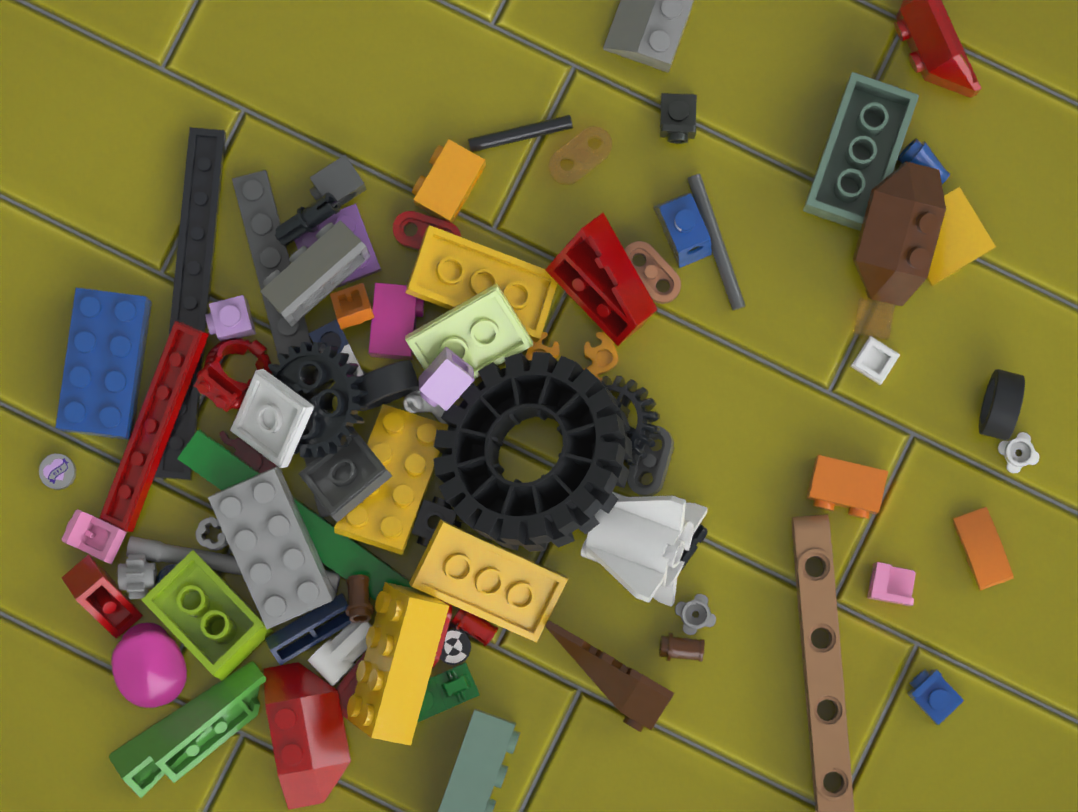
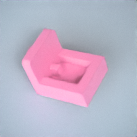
[62,509,127,564]

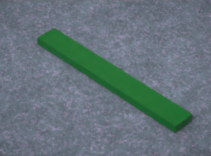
[177,429,415,601]

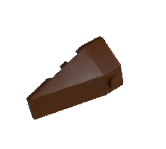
[545,620,674,732]

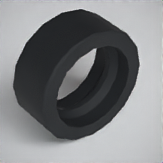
[358,360,419,411]
[978,369,1025,440]

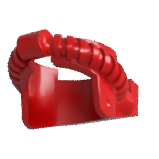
[194,338,272,412]

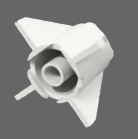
[581,492,708,607]

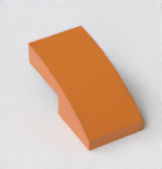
[953,507,1013,591]

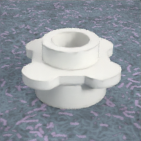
[998,432,1040,473]

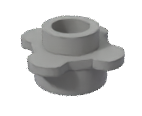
[675,594,716,635]

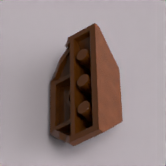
[853,161,946,306]

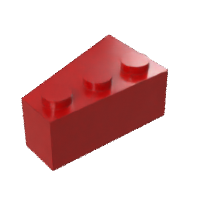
[545,212,658,346]

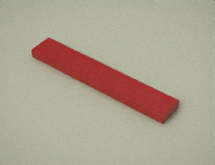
[99,321,209,532]

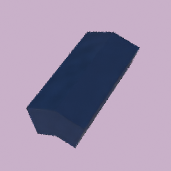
[265,593,353,666]

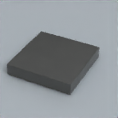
[299,434,392,522]

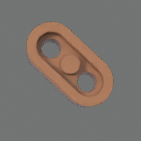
[624,241,681,304]

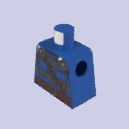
[653,193,712,268]

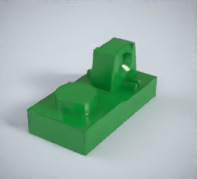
[417,662,480,723]

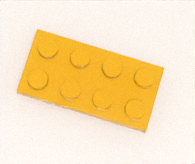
[405,225,558,342]
[334,404,449,555]
[409,519,568,643]

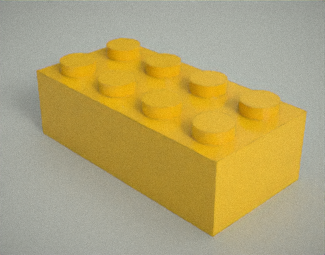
[347,582,449,746]

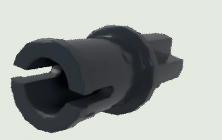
[275,193,340,246]

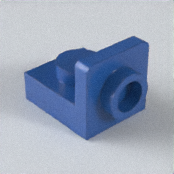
[907,669,964,725]

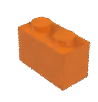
[806,455,888,519]

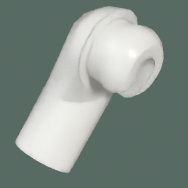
[403,390,447,424]

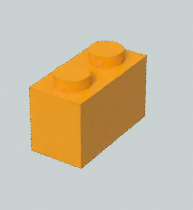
[412,139,486,223]

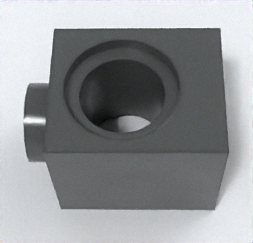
[309,155,367,207]

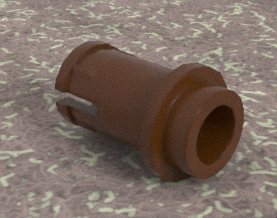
[345,575,374,623]
[659,633,705,662]

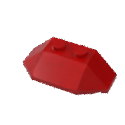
[894,0,982,98]
[263,662,351,810]

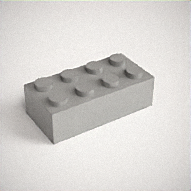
[208,466,337,629]

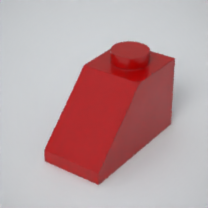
[61,554,143,639]

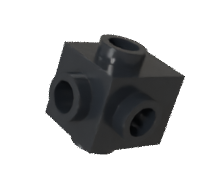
[412,496,462,547]

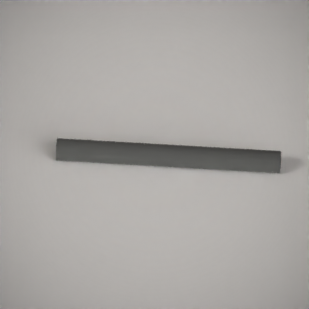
[687,174,745,311]

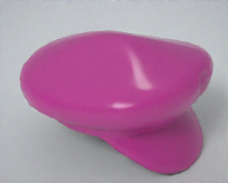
[111,622,187,708]

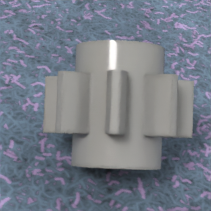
[118,554,157,599]

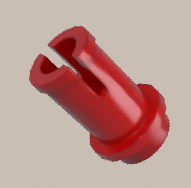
[451,609,499,647]

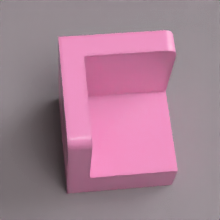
[867,562,916,606]

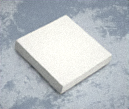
[230,369,314,468]

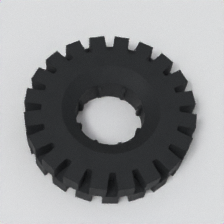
[433,352,632,552]

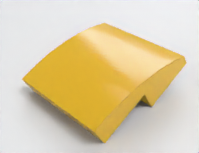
[927,187,996,286]

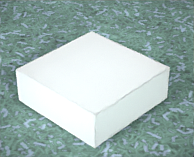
[850,336,900,385]

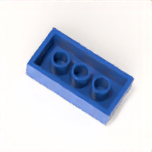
[55,288,152,440]

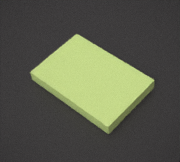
[405,283,534,379]

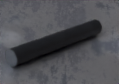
[468,115,573,152]

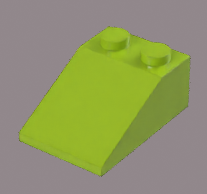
[141,550,273,681]

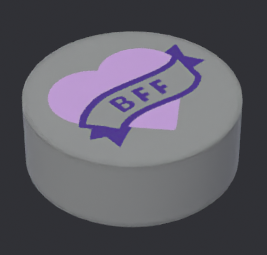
[39,454,76,490]

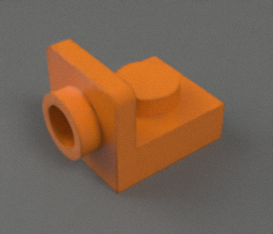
[330,283,375,329]

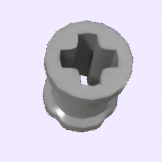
[196,517,228,551]

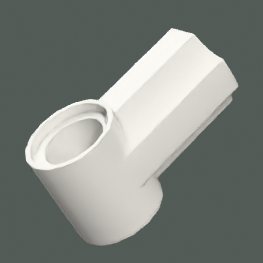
[308,622,371,686]

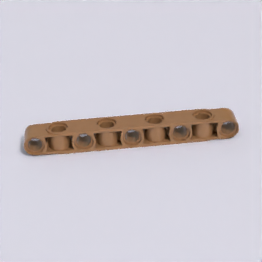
[791,514,854,812]

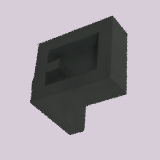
[660,93,697,144]

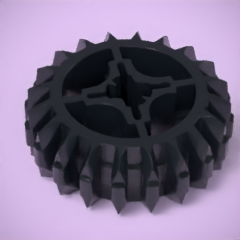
[601,376,660,467]

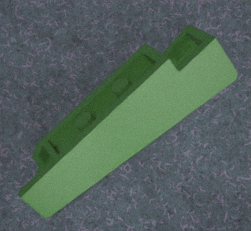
[109,661,266,798]

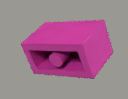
[369,283,425,360]

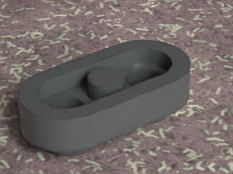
[627,426,674,497]

